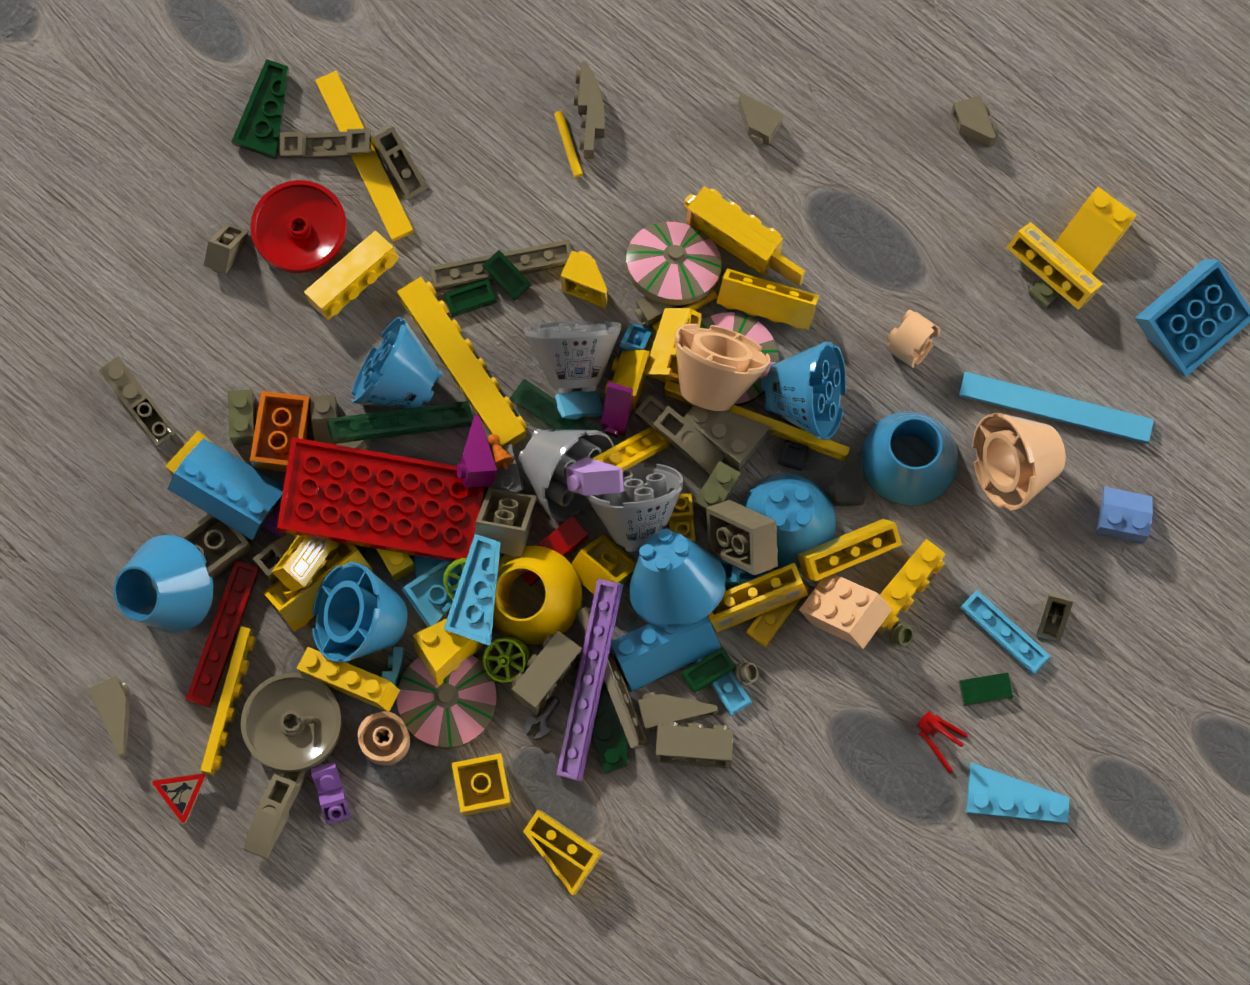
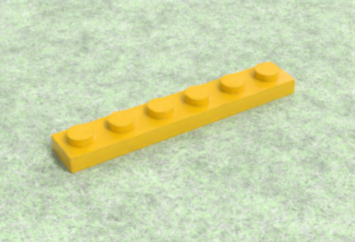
[200,626,256,777]

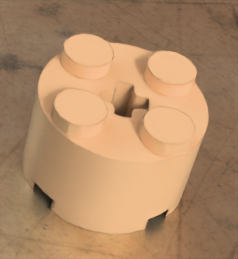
[887,310,941,368]
[358,711,410,766]

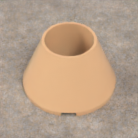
[675,324,770,411]
[972,413,1066,511]

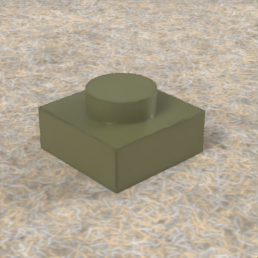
[1028,278,1060,309]

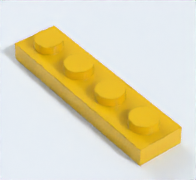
[592,427,670,472]

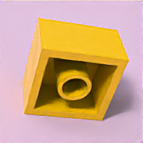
[452,753,512,817]

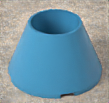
[861,411,958,506]
[114,535,213,633]
[312,562,408,662]

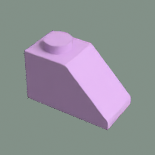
[565,457,624,496]

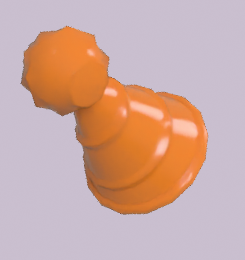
[487,434,515,470]

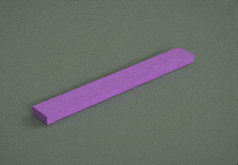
[556,579,623,781]

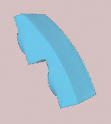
[555,391,604,420]
[382,647,405,687]

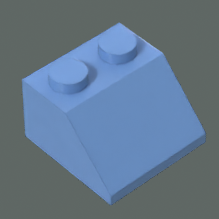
[1095,487,1153,544]

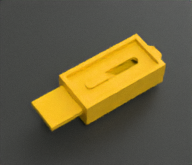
[684,186,805,287]

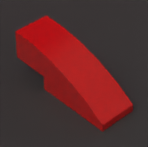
[520,516,588,587]

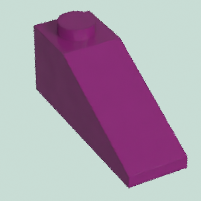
[601,382,633,437]
[457,415,497,488]

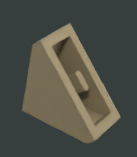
[1036,593,1074,642]

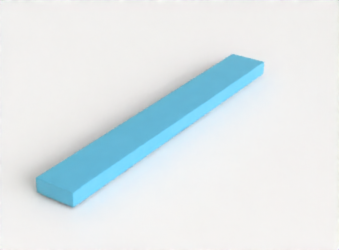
[959,372,1154,444]

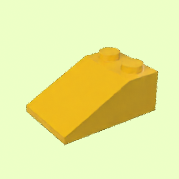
[1055,187,1136,274]

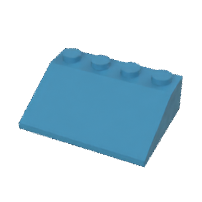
[1135,259,1250,377]
[168,438,284,540]

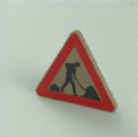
[151,772,207,825]

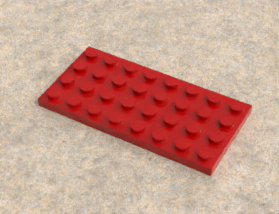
[276,437,484,564]

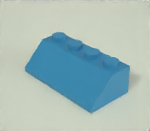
[611,616,721,692]

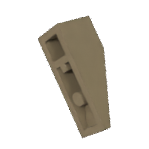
[371,125,427,200]
[89,676,131,760]
[638,692,718,733]

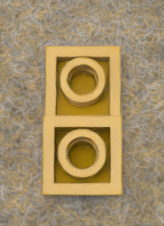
[669,493,695,542]

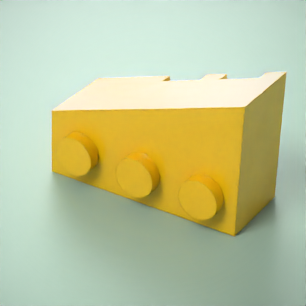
[644,308,702,384]
[413,618,492,687]
[523,810,604,896]

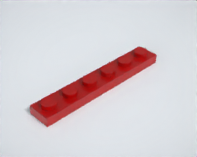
[186,560,260,708]

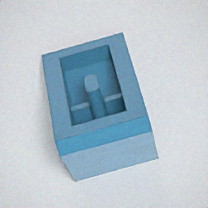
[619,322,653,355]

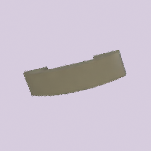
[280,128,371,158]

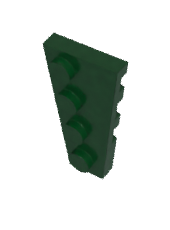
[231,59,289,159]
[572,664,628,774]

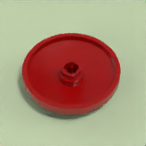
[250,180,347,273]

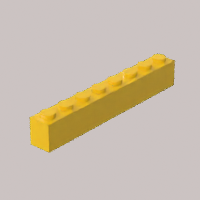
[397,277,527,447]

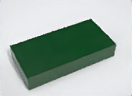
[482,250,532,301]
[444,279,497,318]
[681,647,736,695]
[959,673,1013,706]

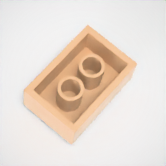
[799,574,892,649]

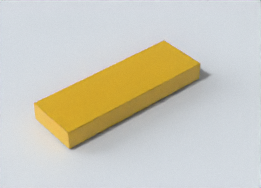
[745,585,809,648]

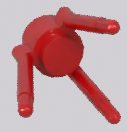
[917,711,968,773]

